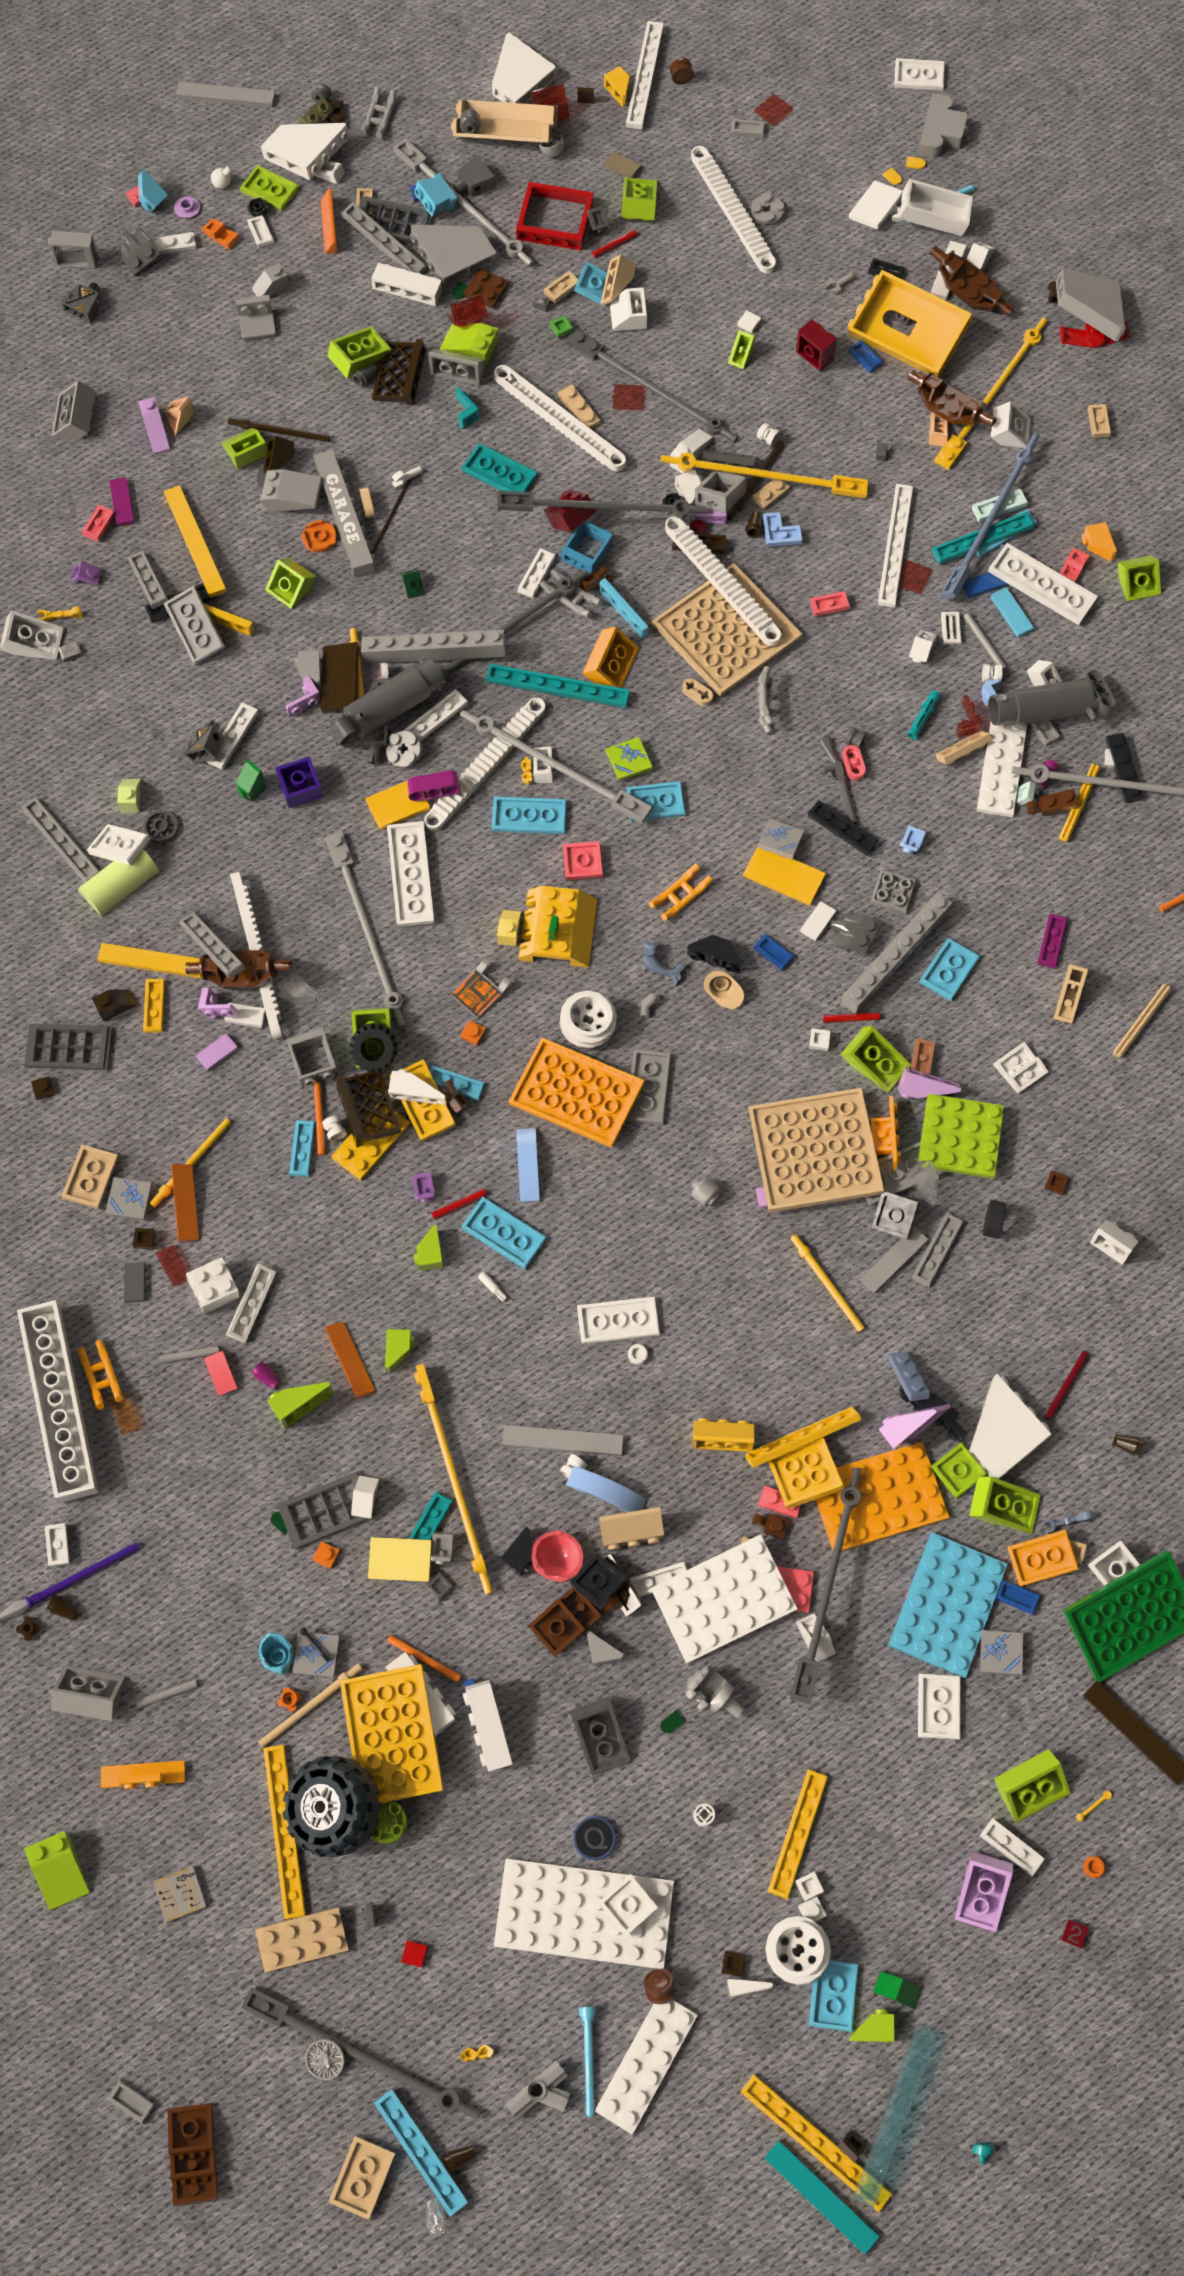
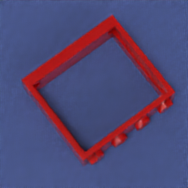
[516,182,594,251]

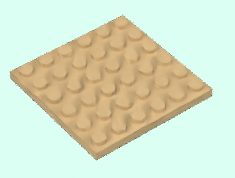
[652,563,802,697]
[748,1088,884,1213]

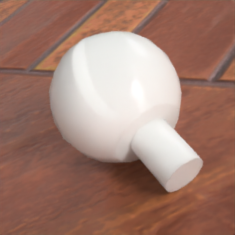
[211,165,233,189]

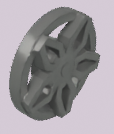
[143,810,178,843]

